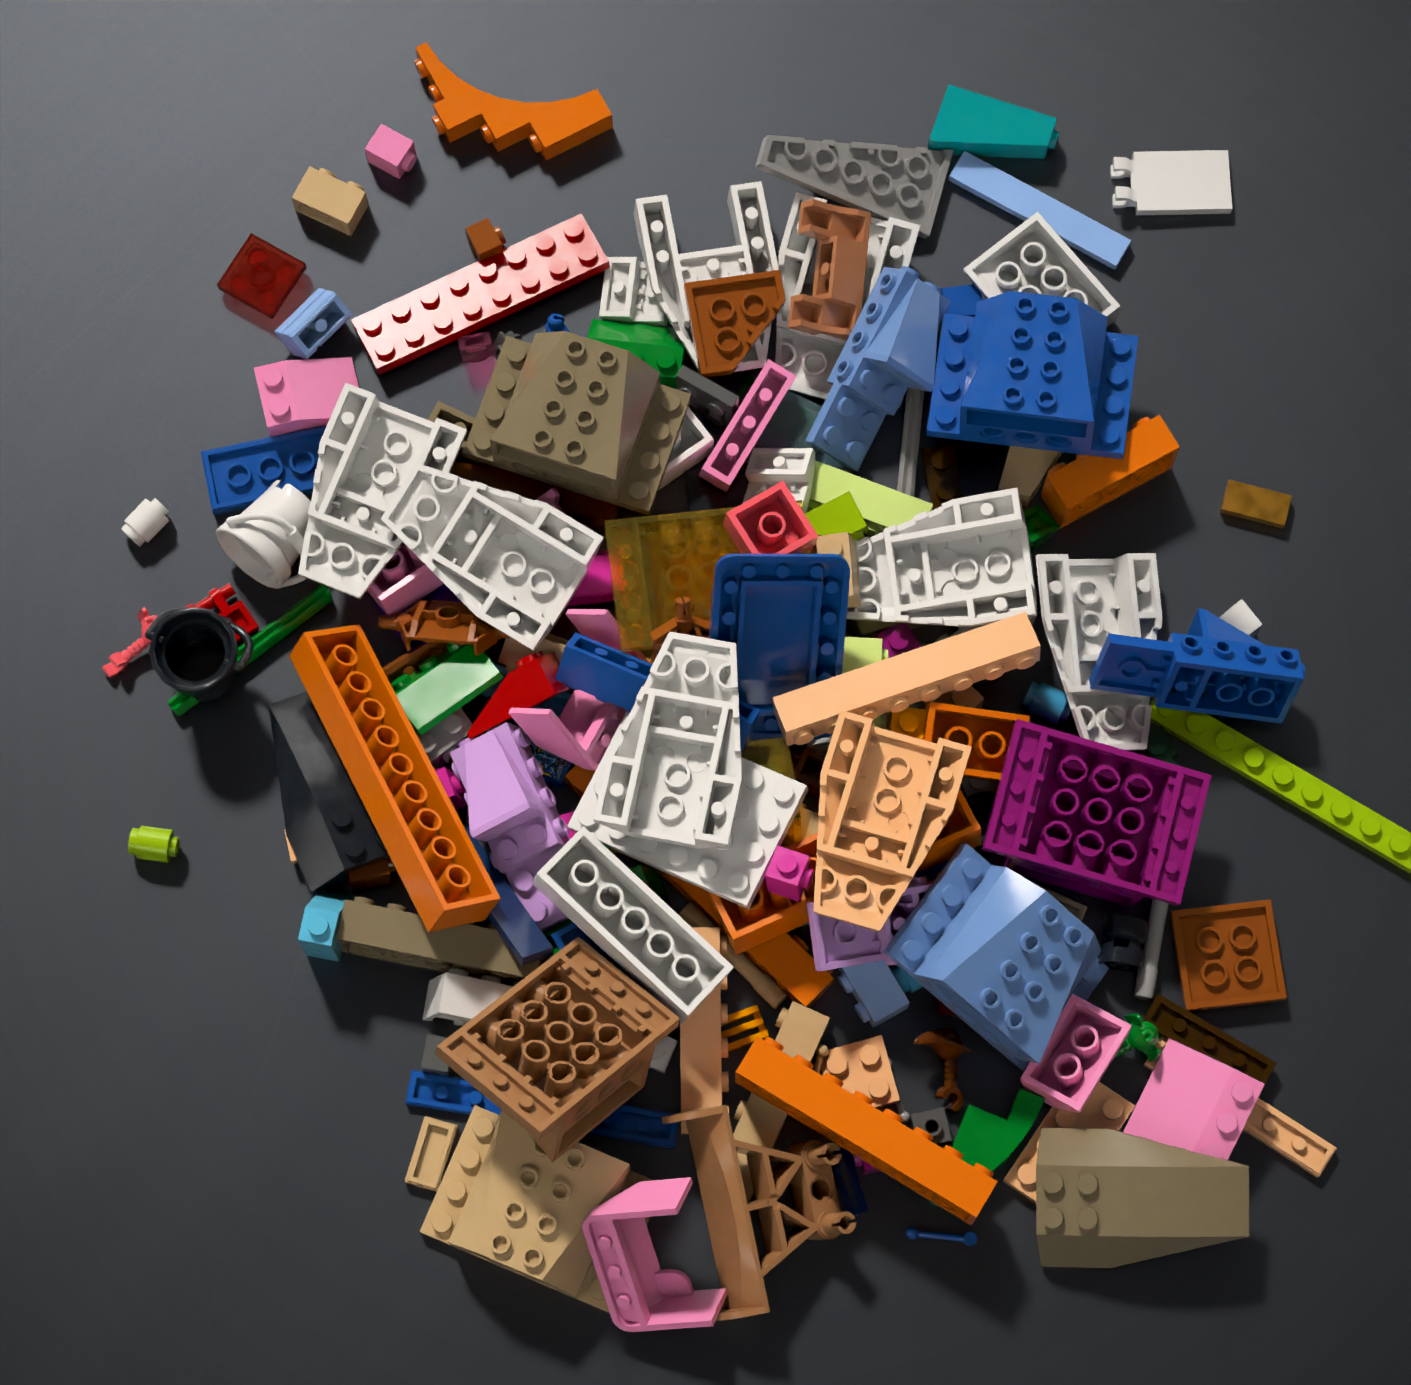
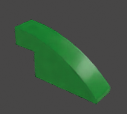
[930,1089,1045,1206]

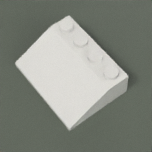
[963,212,1120,327]

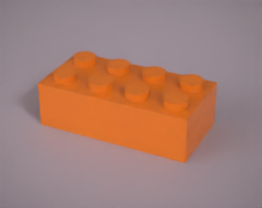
[1041,415,1180,528]

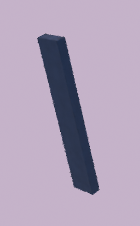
[457,812,553,966]

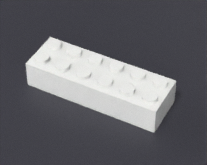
[532,826,734,1024]

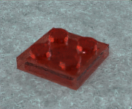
[217,233,307,319]

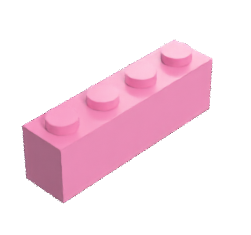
[698,359,796,492]

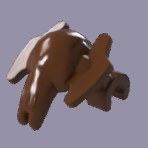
[913,1028,973,1112]

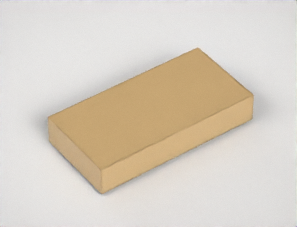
[404,1116,458,1192]

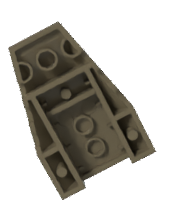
[1036,1128,1250,1268]

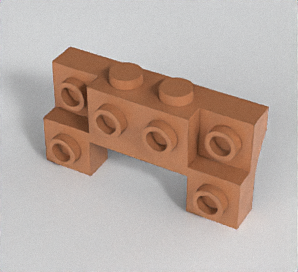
[788,199,871,341]

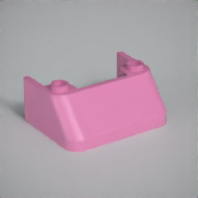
[508,609,650,770]
[582,1177,728,1332]

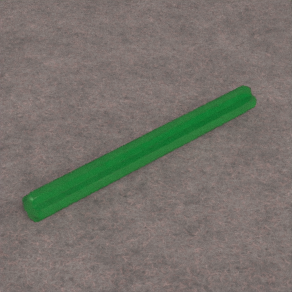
[168,585,333,716]

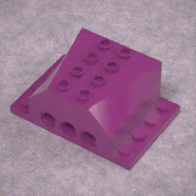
[982,719,1212,907]

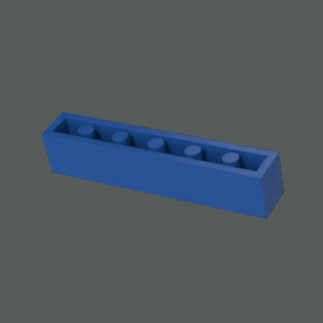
[555,633,761,755]

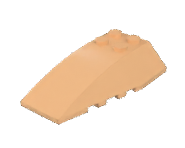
[813,710,972,932]

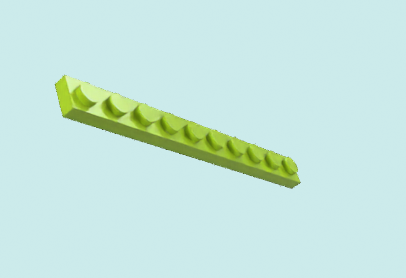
[1150,698,1411,874]

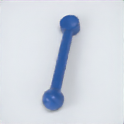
[906,1226,977,1246]

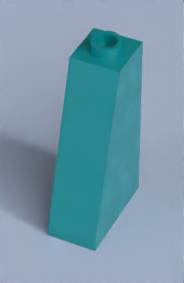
[928,84,1060,159]

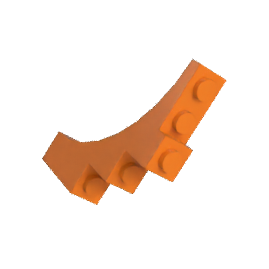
[414,42,613,161]

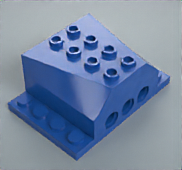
[927,291,1139,459]

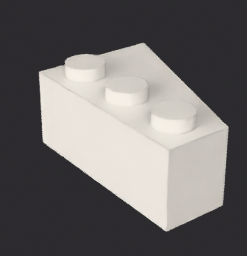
[422,969,519,1026]

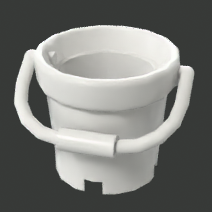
[216,480,311,589]

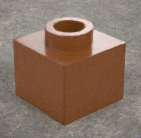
[465,218,506,262]

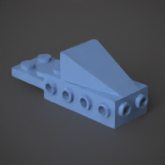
[805,266,951,472]

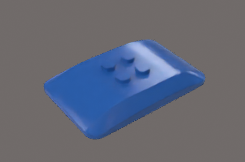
[709,554,850,740]

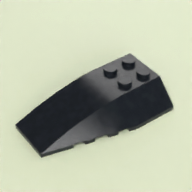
[269,692,390,894]

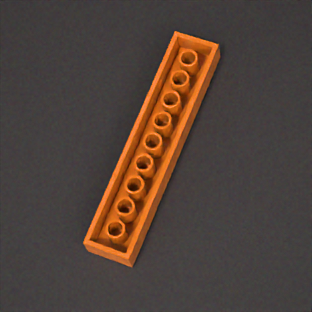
[289,624,501,932]

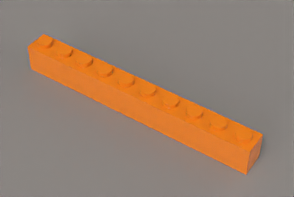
[565,765,834,1008]

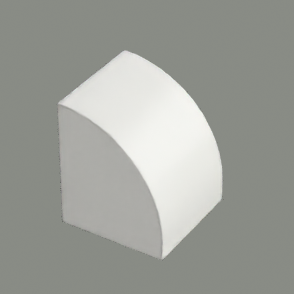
[1219,599,1263,638]

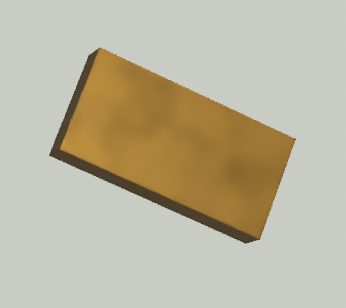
[1220,479,1292,529]

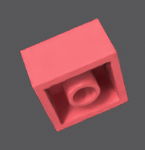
[723,481,818,554]

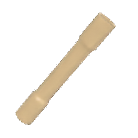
[679,902,788,1009]

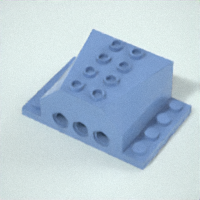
[883,843,1109,1072]

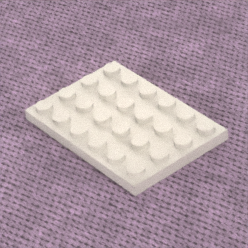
[567,711,809,909]

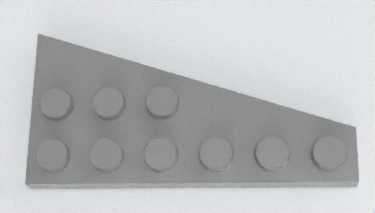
[755,135,953,239]

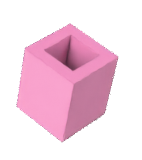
[365,124,417,179]

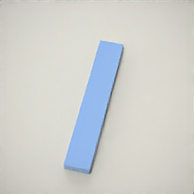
[948,151,1131,270]

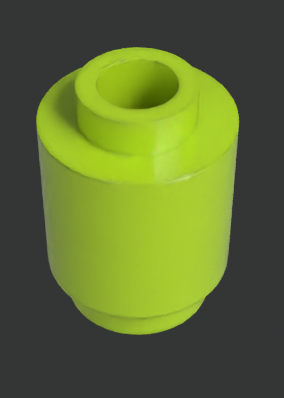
[128,826,180,863]

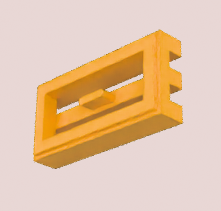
[721,1005,769,1053]

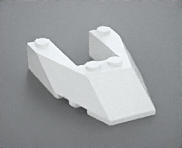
[633,181,779,372]

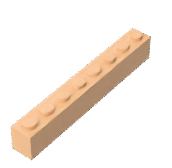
[772,612,1041,746]

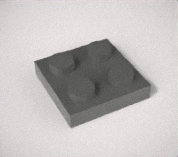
[676,365,739,427]

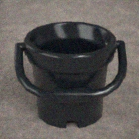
[145,607,254,701]

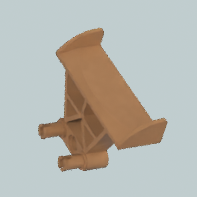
[661,1105,856,1321]

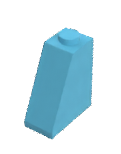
[298,890,354,962]

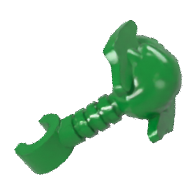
[1113,1013,1161,1062]

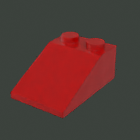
[467,650,570,739]

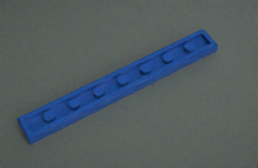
[405,1070,678,1149]

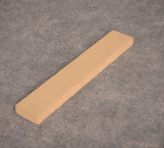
[1143,1036,1336,1178]

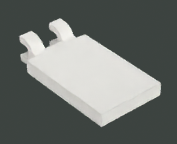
[1110,150,1233,216]

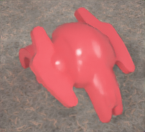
[102,607,158,678]

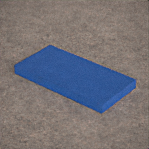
[200,425,327,515]

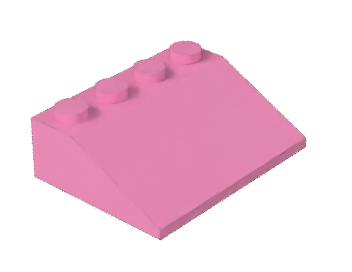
[1123,1038,1265,1160]

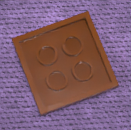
[1169,899,1287,1012]

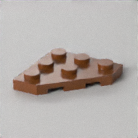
[683,270,786,378]

